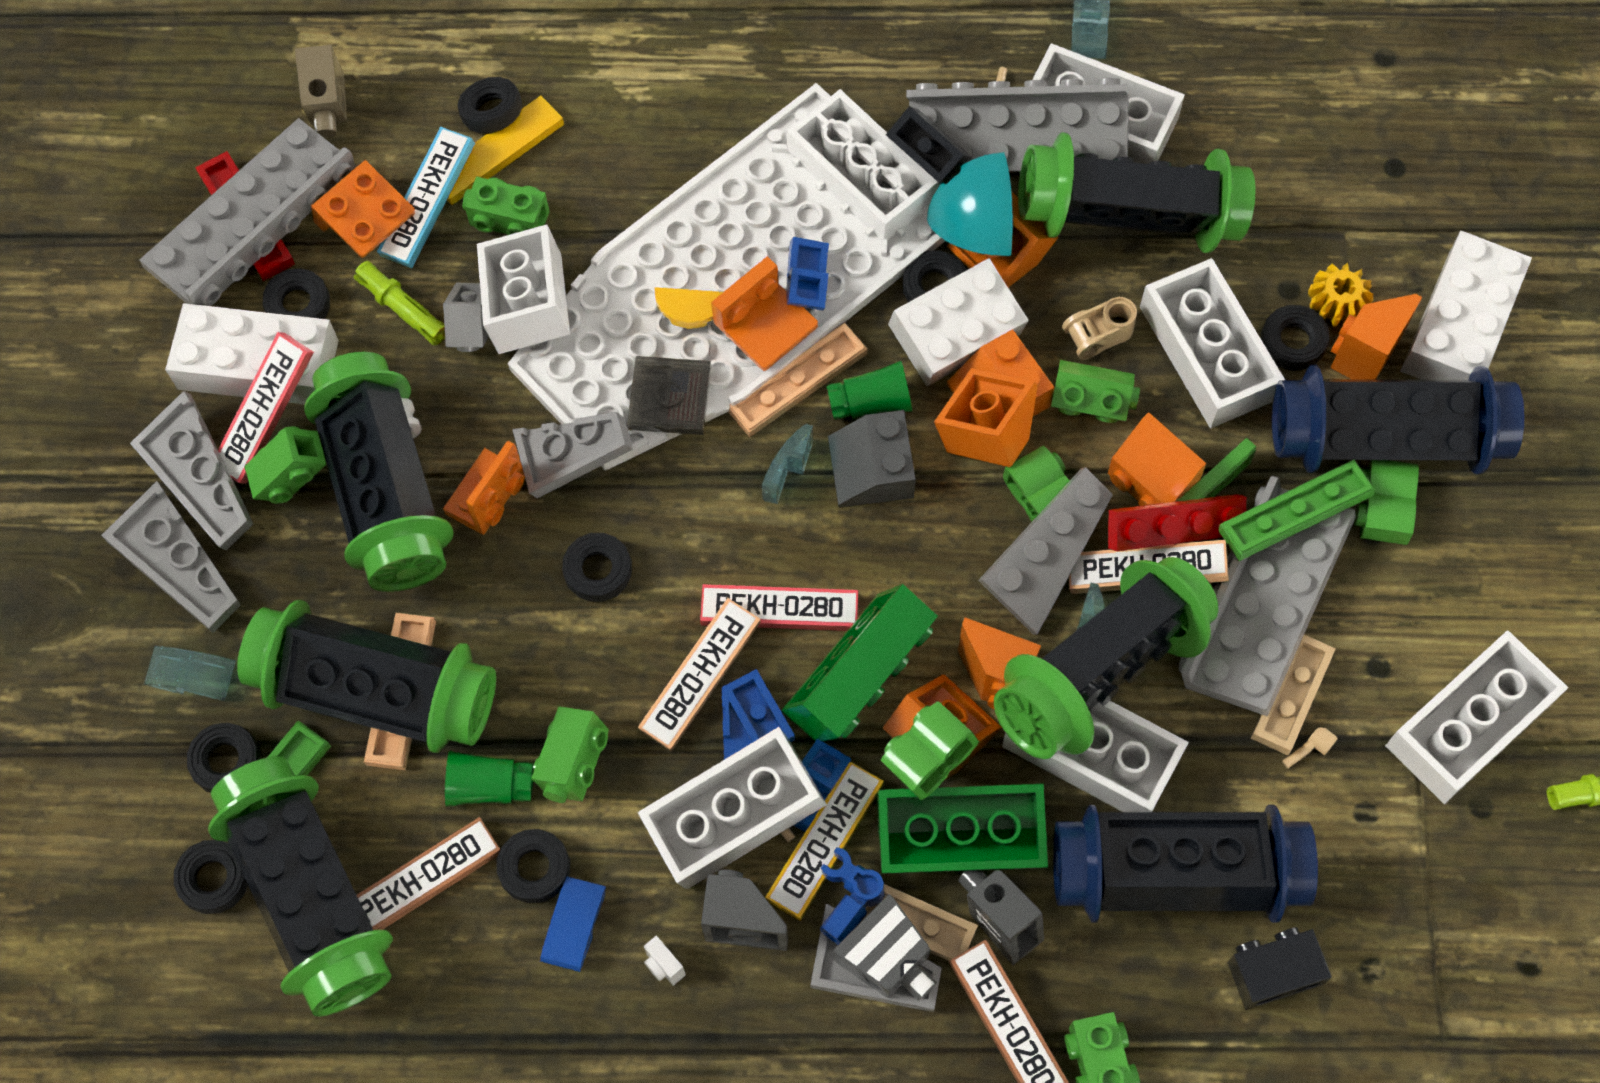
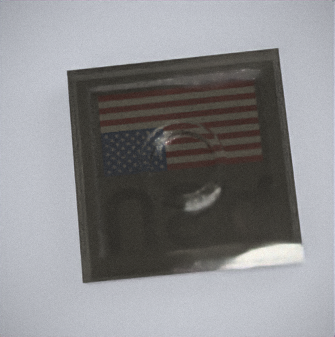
[627,356,712,435]

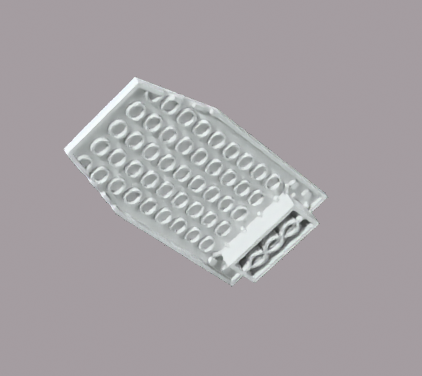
[508,83,945,471]

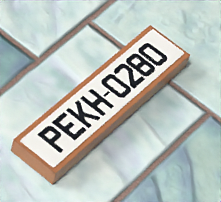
[357,817,501,930]
[948,940,1069,1083]

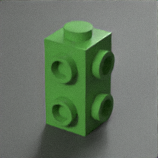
[462,176,550,235]
[1051,360,1140,423]
[245,426,326,504]
[531,706,609,803]
[1064,1012,1140,1083]

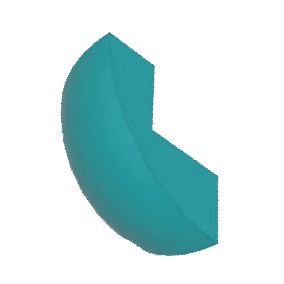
[926,152,1013,256]

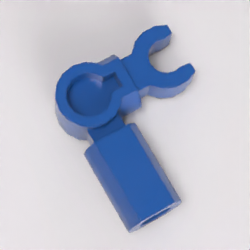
[820,847,885,945]

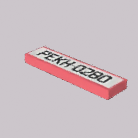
[218,332,314,483]
[700,584,858,631]

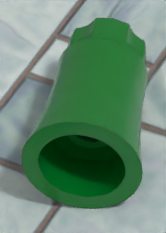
[827,361,912,420]
[445,750,534,807]

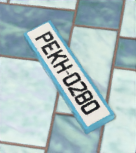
[377,127,475,268]

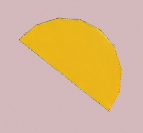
[654,287,723,329]

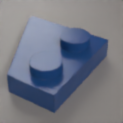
[722,669,795,760]

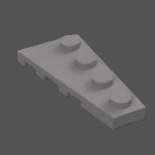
[130,391,254,550]
[978,467,1113,635]
[101,481,241,633]

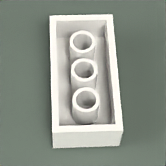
[1032,43,1185,164]
[1401,230,1532,380]
[1140,258,1285,429]
[165,303,339,404]
[1385,630,1569,805]
[1002,701,1189,812]
[638,727,827,889]

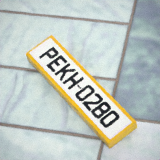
[765,762,884,921]

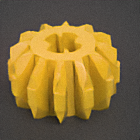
[1308,263,1373,328]

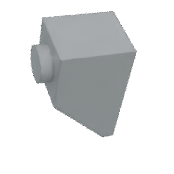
[443,283,489,352]

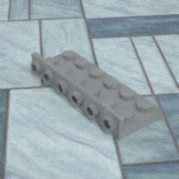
[906,78,1129,173]
[139,118,356,306]
[1179,476,1356,716]

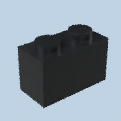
[886,106,972,184]
[1227,927,1332,1010]

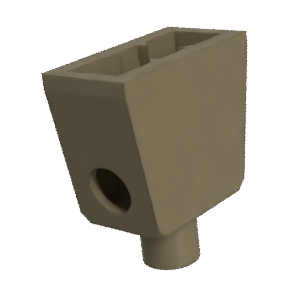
[295,45,347,138]

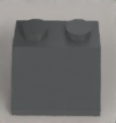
[828,410,916,508]
[701,870,788,951]

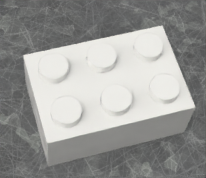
[477,225,570,354]
[888,258,1029,386]

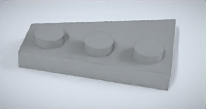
[513,412,633,498]
[810,904,942,1012]

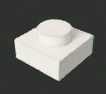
[644,935,686,986]

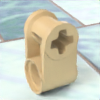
[1062,297,1137,360]

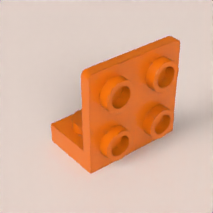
[311,160,415,258]
[711,256,818,371]
[443,441,525,535]

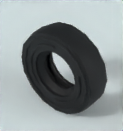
[457,77,522,134]
[903,251,966,302]
[263,268,330,319]
[1261,305,1329,371]
[562,533,632,602]
[187,722,261,793]
[497,829,570,903]
[173,840,248,914]

